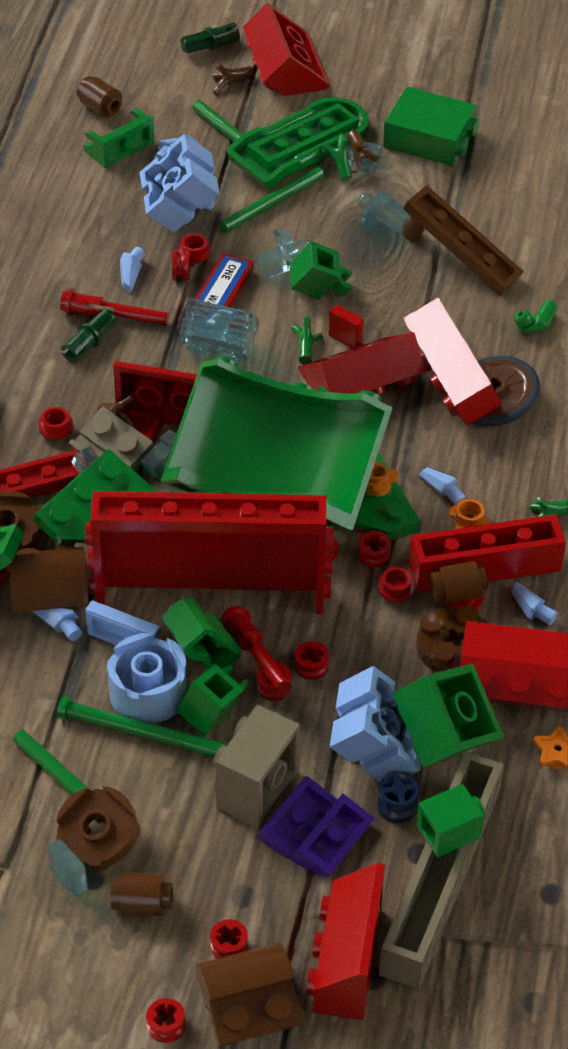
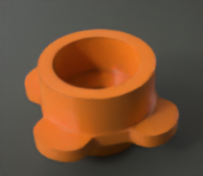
[365,460,399,497]
[449,499,490,529]

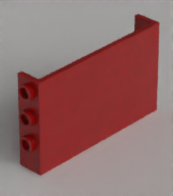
[85,491,333,614]

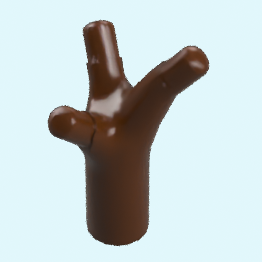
[213,64,254,95]
[347,130,380,174]
[98,395,134,427]

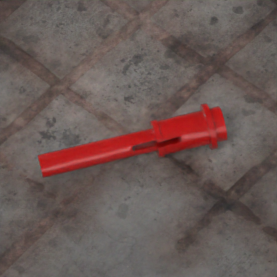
[60,289,169,326]
[222,606,291,693]

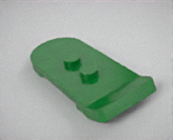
[227,97,369,189]

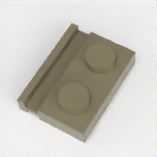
[69,406,156,471]

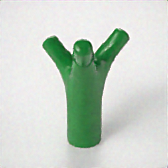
[321,134,353,180]
[291,316,323,365]
[530,497,568,517]

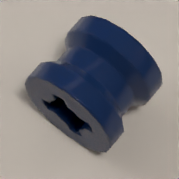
[378,772,419,823]

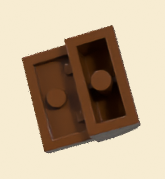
[9,545,89,613]
[195,943,304,1048]

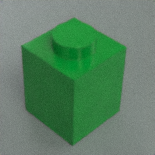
[416,783,486,858]

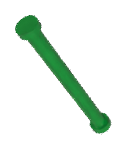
[57,696,228,757]

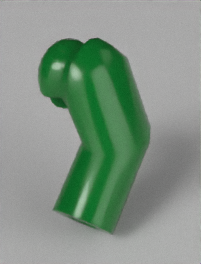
[514,300,558,334]

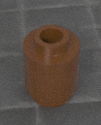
[76,76,122,118]
[430,561,488,604]
[110,873,173,916]

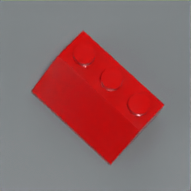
[243,3,331,96]
[298,331,426,394]
[113,361,197,426]
[461,621,568,712]
[306,863,385,1021]

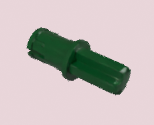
[180,22,240,54]
[61,309,117,363]

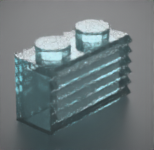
[179,298,260,362]

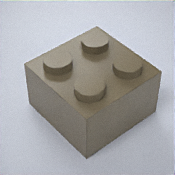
[213,704,300,829]

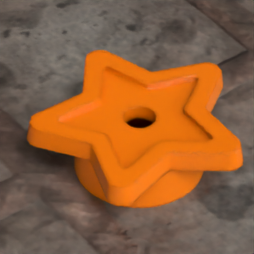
[532,726,568,769]

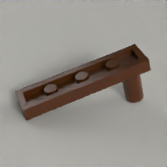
[402,185,524,296]

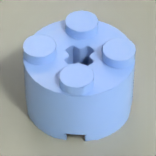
[107,633,187,724]

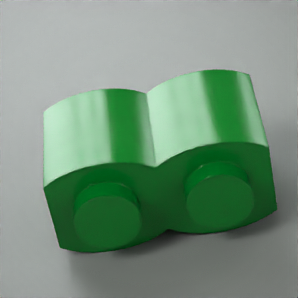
[162,598,241,670]

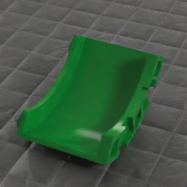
[160,356,393,531]

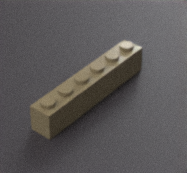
[379,751,504,989]

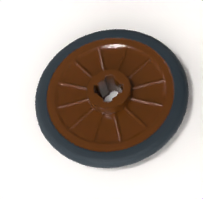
[458,356,540,426]

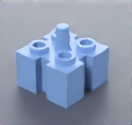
[140,133,220,233]
[330,666,421,783]

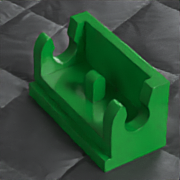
[84,108,155,168]

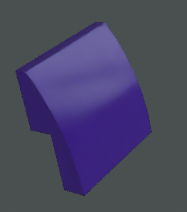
[257,775,375,878]

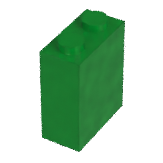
[383,87,479,166]

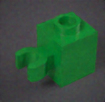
[290,241,353,300]
[176,664,249,736]

